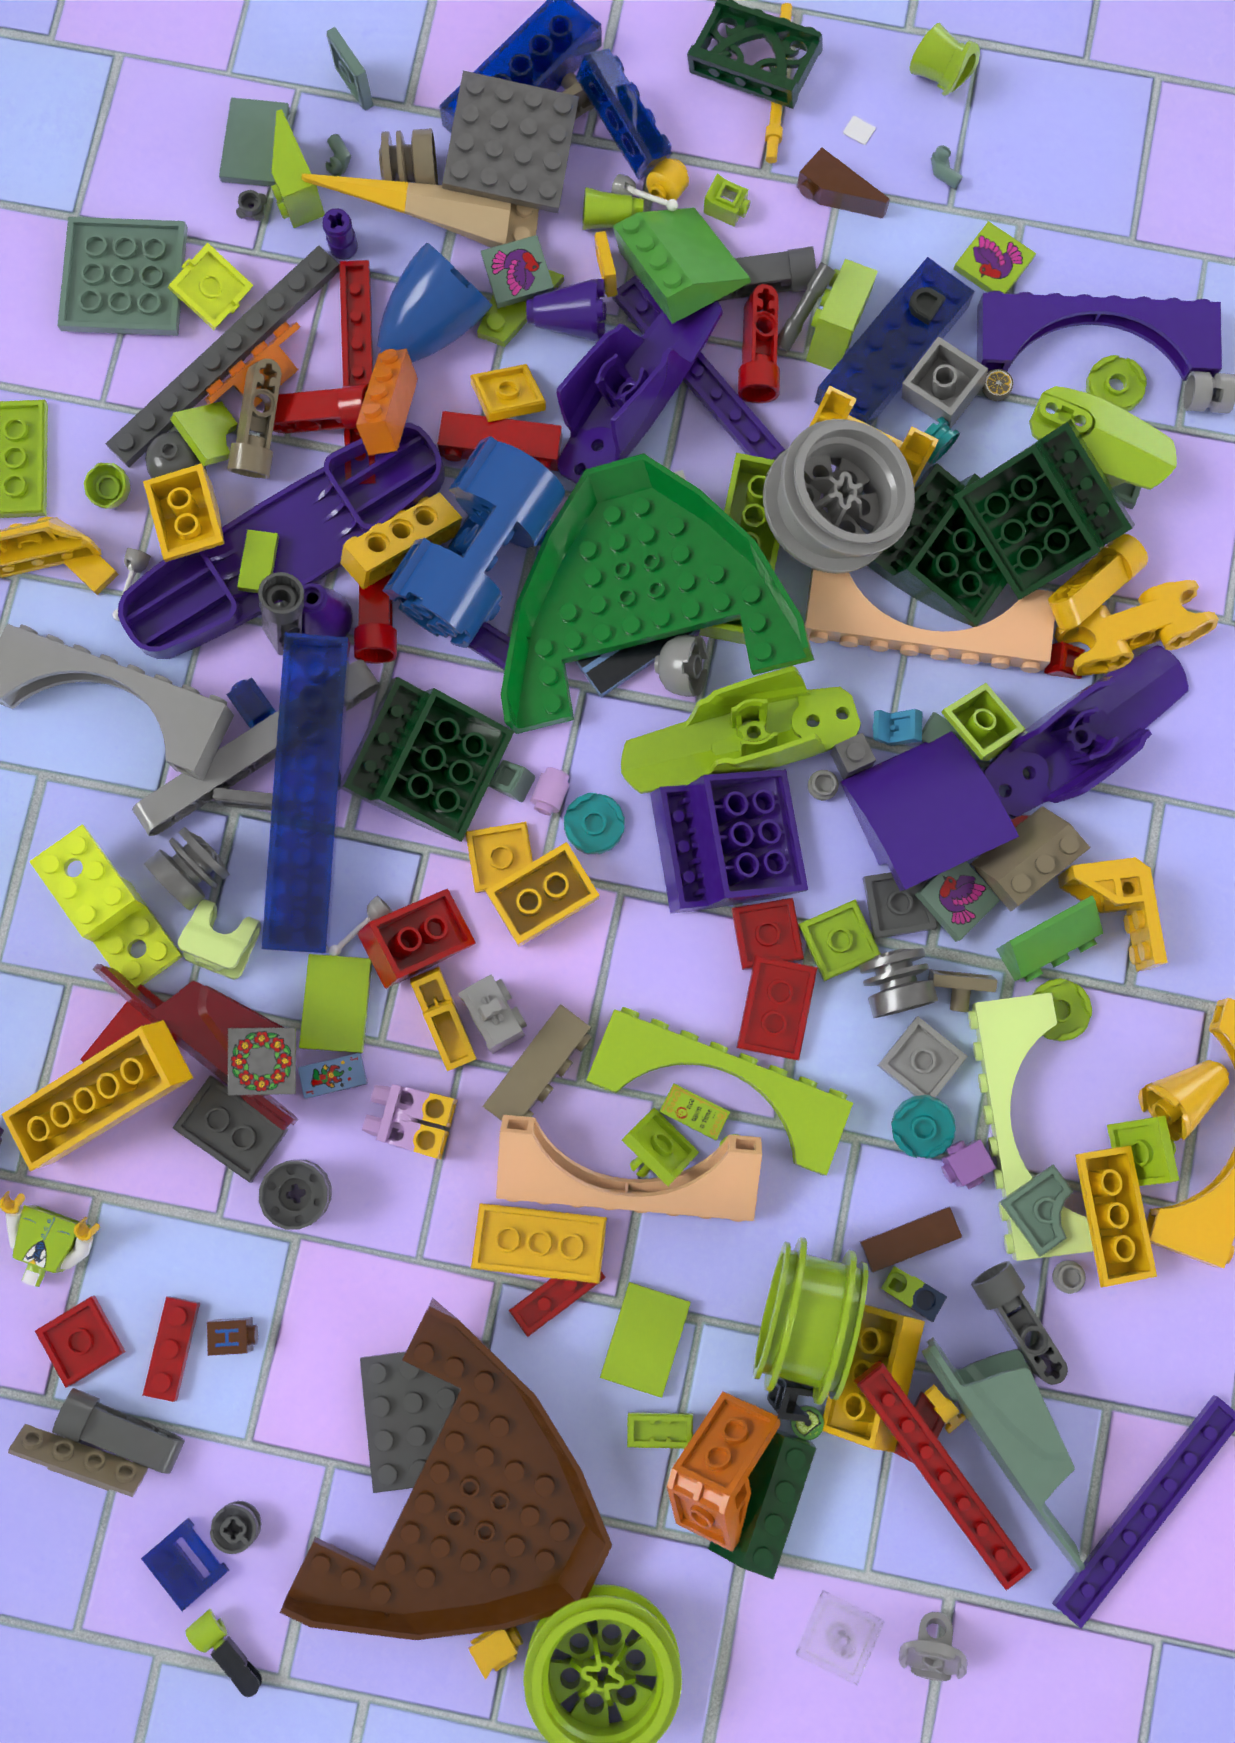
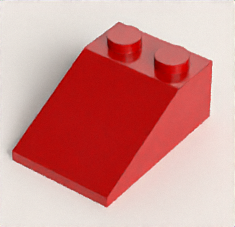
[357,888,476,989]

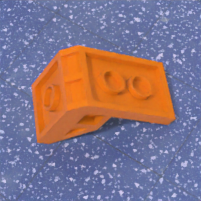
[667,1392,781,1552]

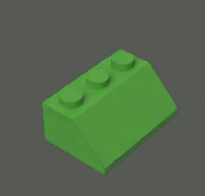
[996,896,1103,982]

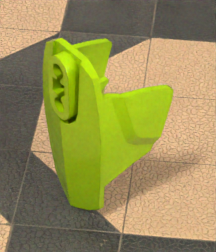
[1029,386,1177,490]

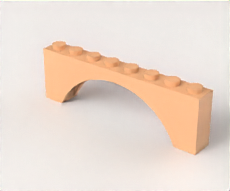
[804,568,1055,673]
[496,1115,762,1222]

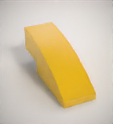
[410,966,477,1072]

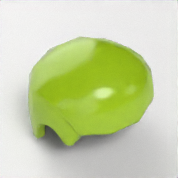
[83,463,131,509]

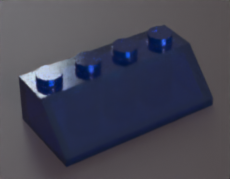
[575,48,673,180]

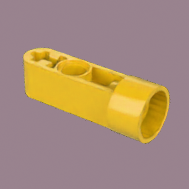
[1048,534,1148,629]

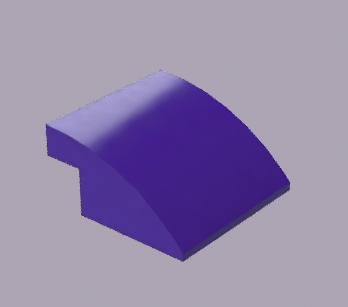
[840,731,1019,891]
[650,769,808,914]

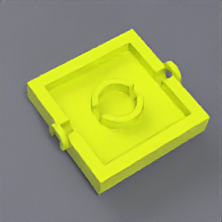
[168,242,254,330]

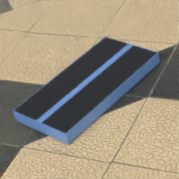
[575,629,700,698]

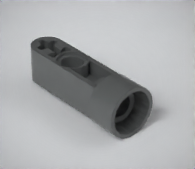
[718,246,816,301]
[258,572,304,655]
[971,1261,1068,1385]
[52,1388,185,1474]

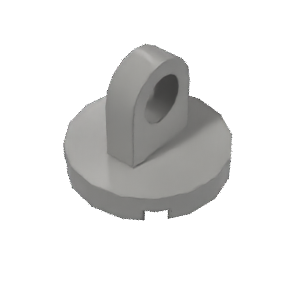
[899,1612,968,1681]

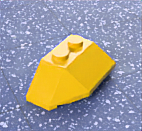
[0,517,102,578]

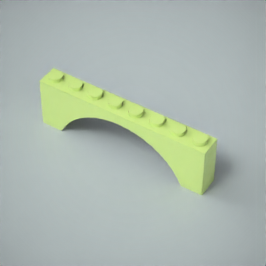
[968,992,1093,1261]

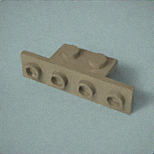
[8,1424,148,1498]

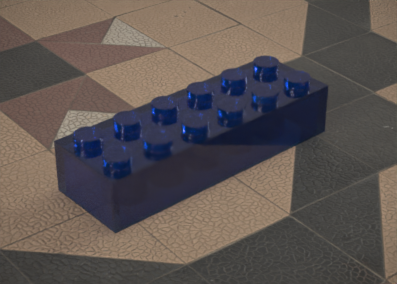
[439,0,602,133]
[814,257,975,425]

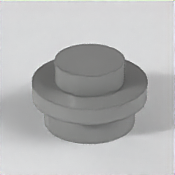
[808,770,839,801]
[1052,1260,1086,1294]

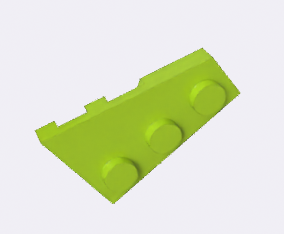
[477,269,564,347]

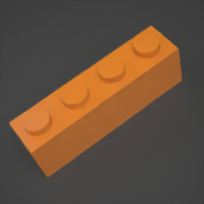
[356,349,418,455]

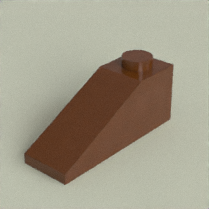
[797,147,890,218]

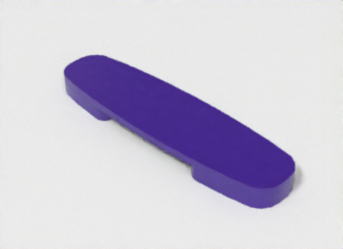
[118,423,445,659]

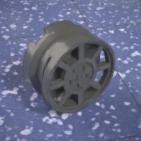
[210,1501,261,1554]

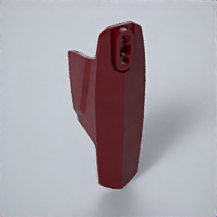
[92,964,299,1131]

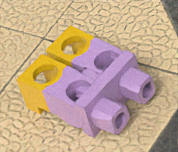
[362,1084,458,1160]

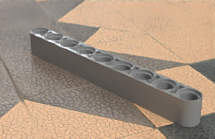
[132,659,380,836]

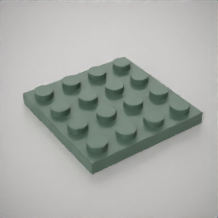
[57,217,188,336]

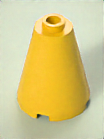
[1138,1060,1229,1141]

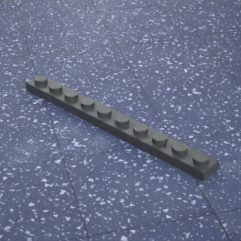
[105,245,340,468]

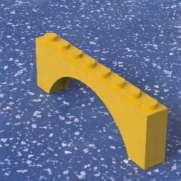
[1146,998,1235,1269]

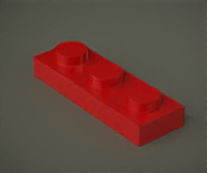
[143,1296,200,1402]

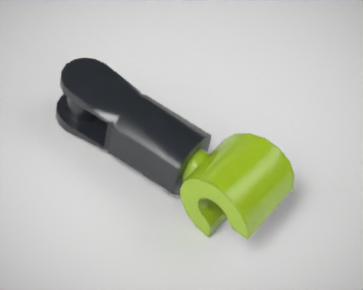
[185,1608,262,1697]

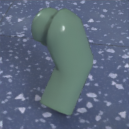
[325,134,351,176]
[931,145,963,189]

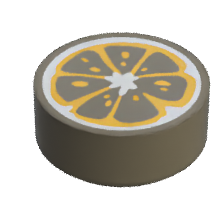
[982,369,1013,401]

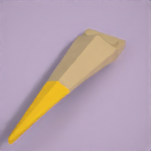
[302,174,539,248]

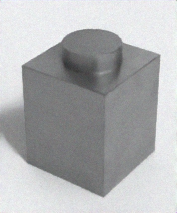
[830,732,876,780]

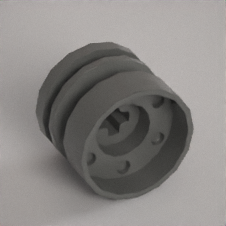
[259,1160,332,1230]

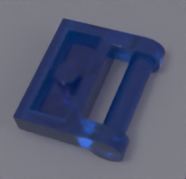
[141,1517,230,1611]

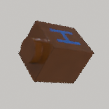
[207,1317,258,1356]

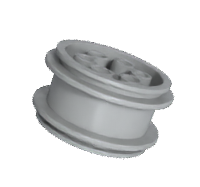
[763,419,915,573]

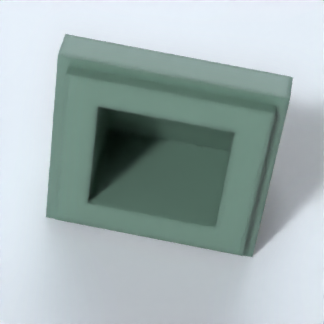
[922,712,962,743]
[489,760,536,802]

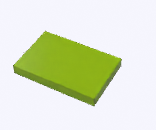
[299,954,372,1053]
[600,1282,691,1398]

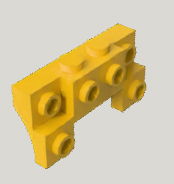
[809,385,939,486]

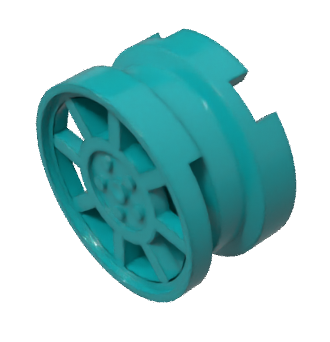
[925,417,960,465]

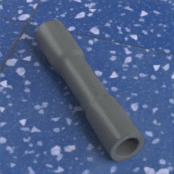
[778,262,836,352]

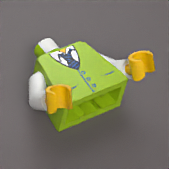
[0,1191,100,1287]

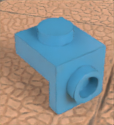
[872,709,923,746]

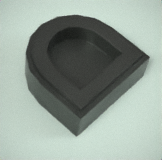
[909,287,946,325]

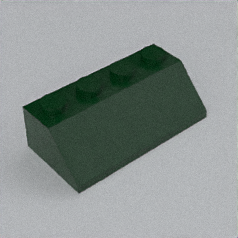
[708,1430,817,1580]

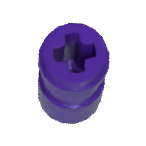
[322,208,358,260]

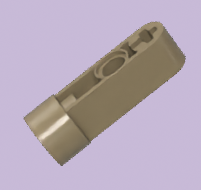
[227,359,282,479]

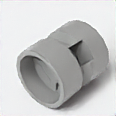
[1183,371,1235,414]

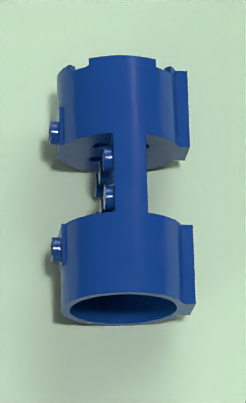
[383,436,566,648]

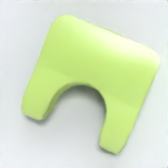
[178,899,261,980]

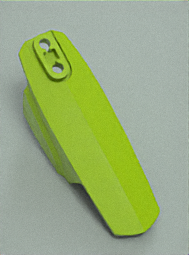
[621,666,861,794]

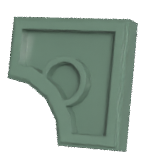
[999,1164,1073,1257]

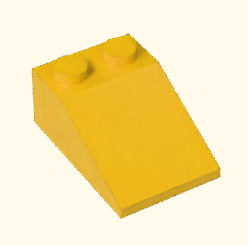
[143,463,224,562]

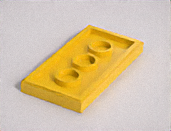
[471,1203,607,1284]

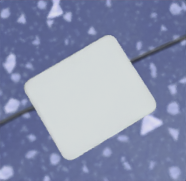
[843,116,876,145]

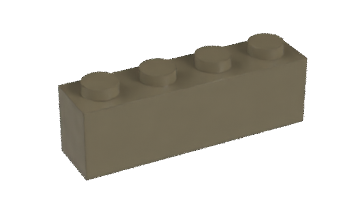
[483,1004,592,1121]

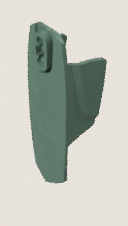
[921,1337,1085,1573]

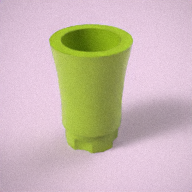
[582,187,644,230]

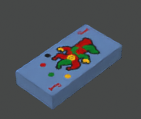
[298,1053,368,1099]

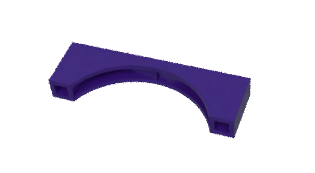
[977,291,1222,381]

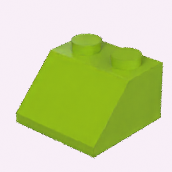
[941,683,1026,761]

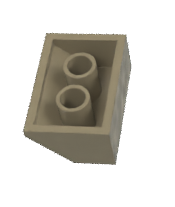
[970,806,1091,912]

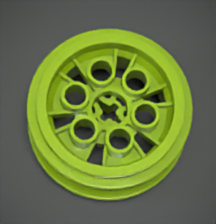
[753,1237,868,1405]
[523,1584,682,1743]

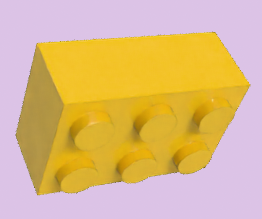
[485,842,600,947]

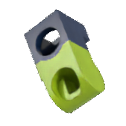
[881,1266,948,1322]

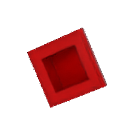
[1044,641,1085,679]

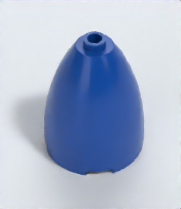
[377,242,492,363]

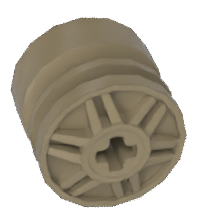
[379,128,438,185]

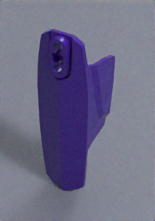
[556,300,723,484]
[983,645,1189,817]

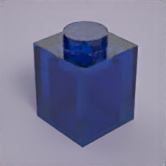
[226,677,276,729]

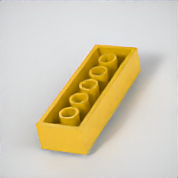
[1,1020,193,1171]

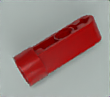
[738,284,780,403]
[273,384,369,434]
[354,551,397,664]

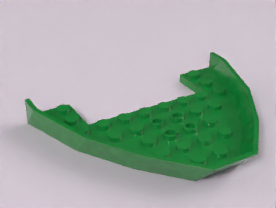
[500,453,814,734]

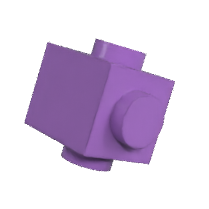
[941,1140,996,1189]

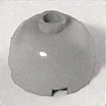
[654,635,708,697]

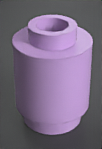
[530,767,569,816]

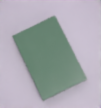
[219,97,290,187]

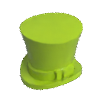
[909,22,980,96]

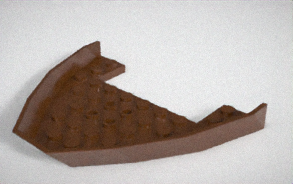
[279,1297,612,1640]

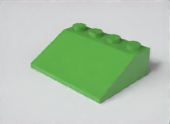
[613,207,751,324]

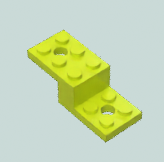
[29,824,183,988]

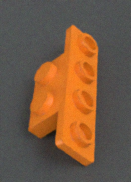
[204,322,300,408]

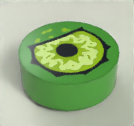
[790,1405,824,1440]

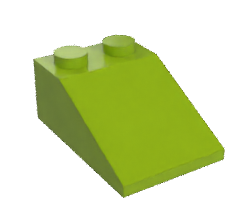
[271,109,325,229]

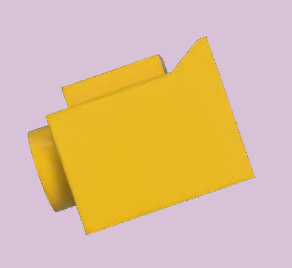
[468,1626,524,1680]

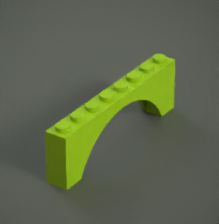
[586,1007,853,1176]

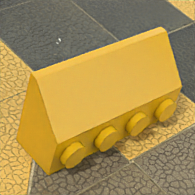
[1075,1146,1157,1287]
[823,1304,925,1452]

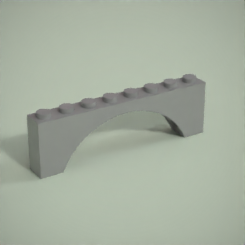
[0,624,234,781]

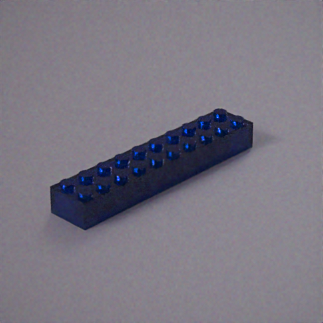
[261,633,351,953]

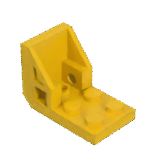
[1057,857,1168,972]

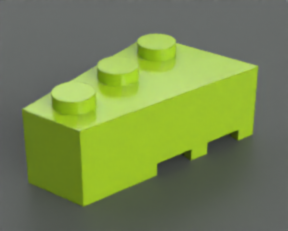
[806,259,878,373]

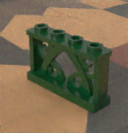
[687,0,823,109]

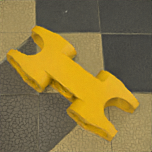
[1054,580,1219,676]

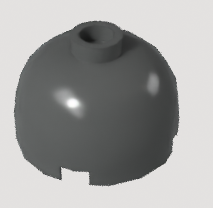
[145,431,207,478]

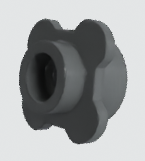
[236,190,267,221]

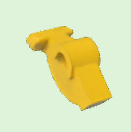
[924,1384,967,1434]

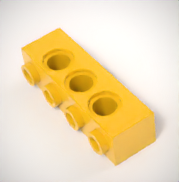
[340,492,463,589]

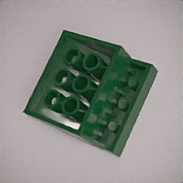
[954,419,1135,600]
[867,463,1008,627]
[338,677,514,842]

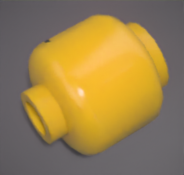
[646,158,689,200]

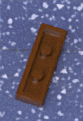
[859,1207,962,1273]

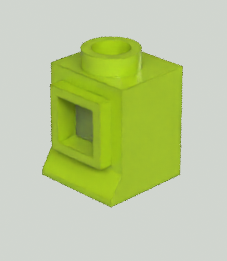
[703,173,751,227]

